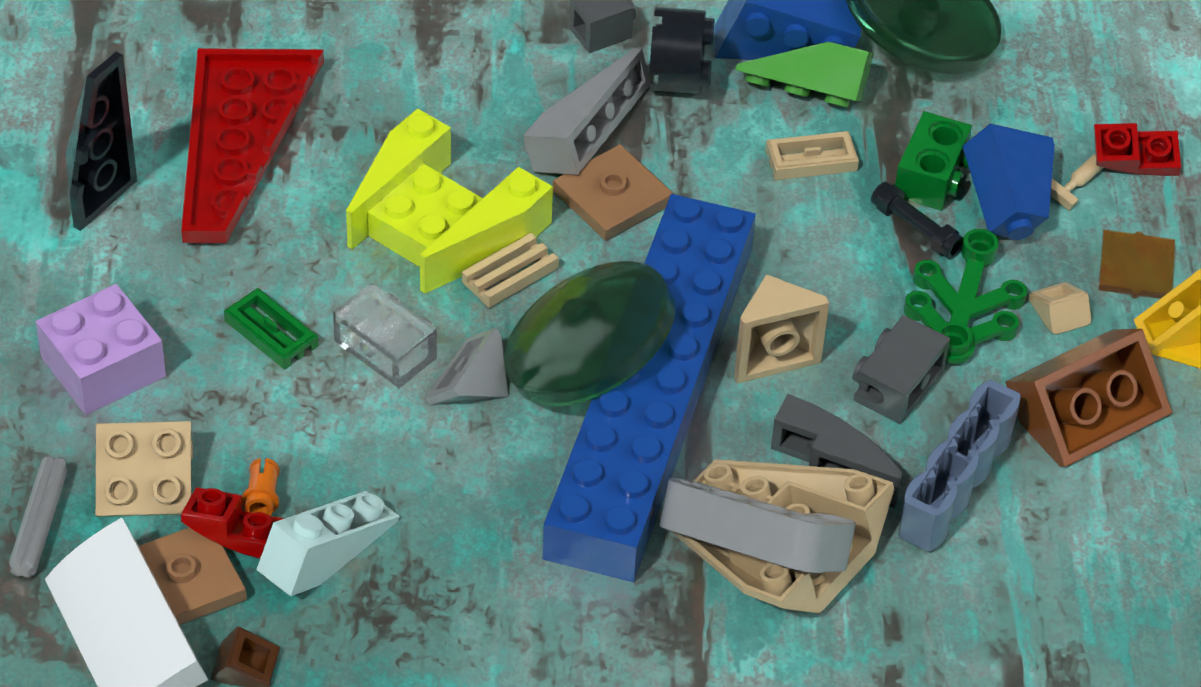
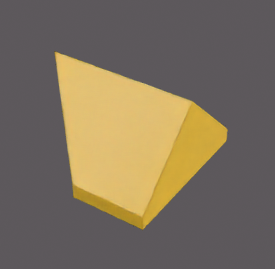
[1133,268,1201,369]

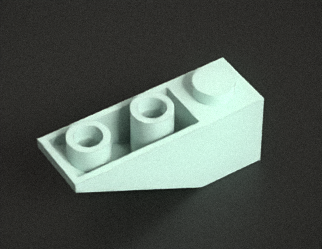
[256,491,400,596]

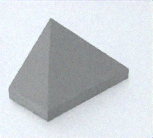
[425,328,509,405]

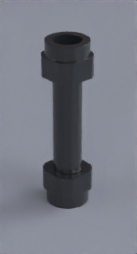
[871,181,964,259]

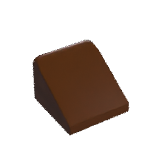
[211,626,280,687]

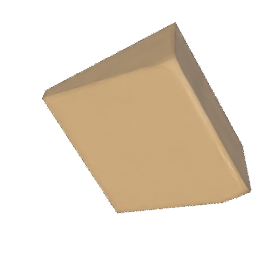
[1028,282,1091,334]

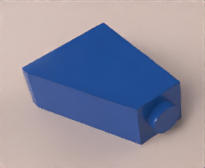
[962,123,1055,240]

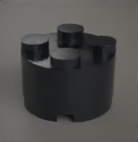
[650,7,715,94]

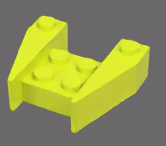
[346,108,553,294]

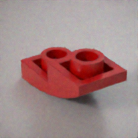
[1093,123,1181,176]
[181,487,285,558]

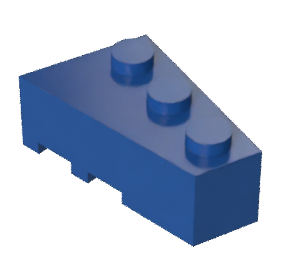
[715,0,861,60]

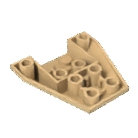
[659,459,894,614]

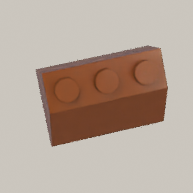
[1005,329,1172,467]

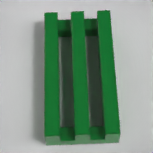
[224,288,318,370]

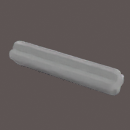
[9,456,67,578]

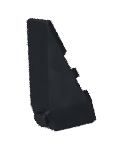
[65,51,137,231]

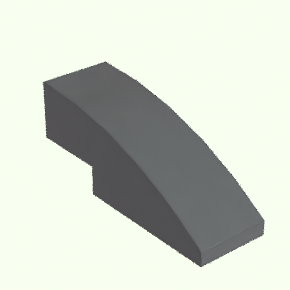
[771,394,903,508]

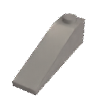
[523,48,651,175]

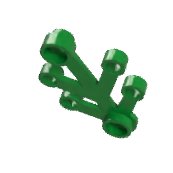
[904,229,1027,364]

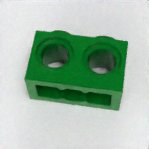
[895,111,972,211]

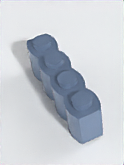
[898,380,1020,552]

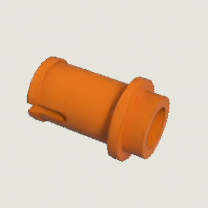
[242,458,280,516]

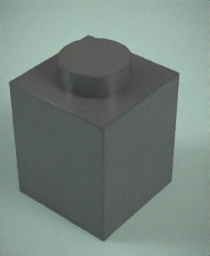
[569,0,636,53]

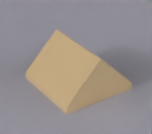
[734,274,829,384]

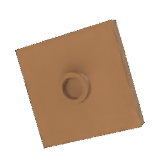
[552,144,674,241]
[139,528,247,625]

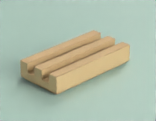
[765,131,859,180]
[462,233,559,308]

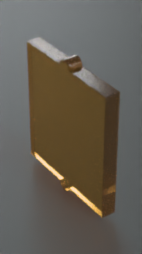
[1098,230,1175,299]

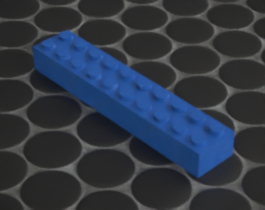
[542,194,756,583]

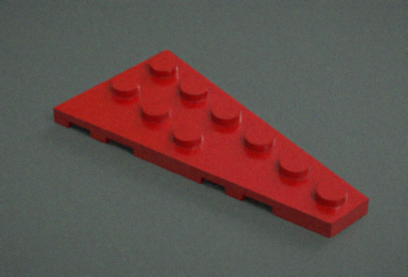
[181,48,324,243]

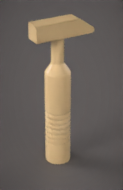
[1051,154,1104,211]

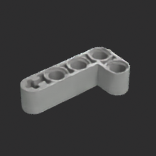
[659,478,856,573]

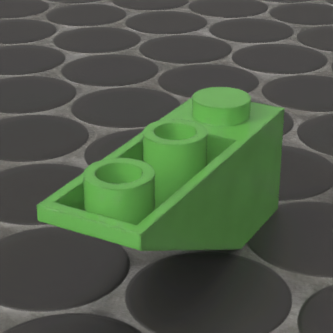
[735,42,874,107]

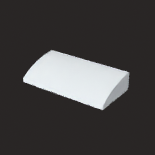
[45,518,208,687]

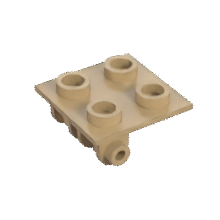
[95,421,193,517]

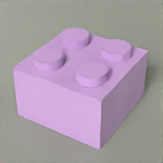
[35,284,166,415]

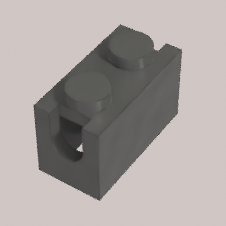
[852,315,950,425]

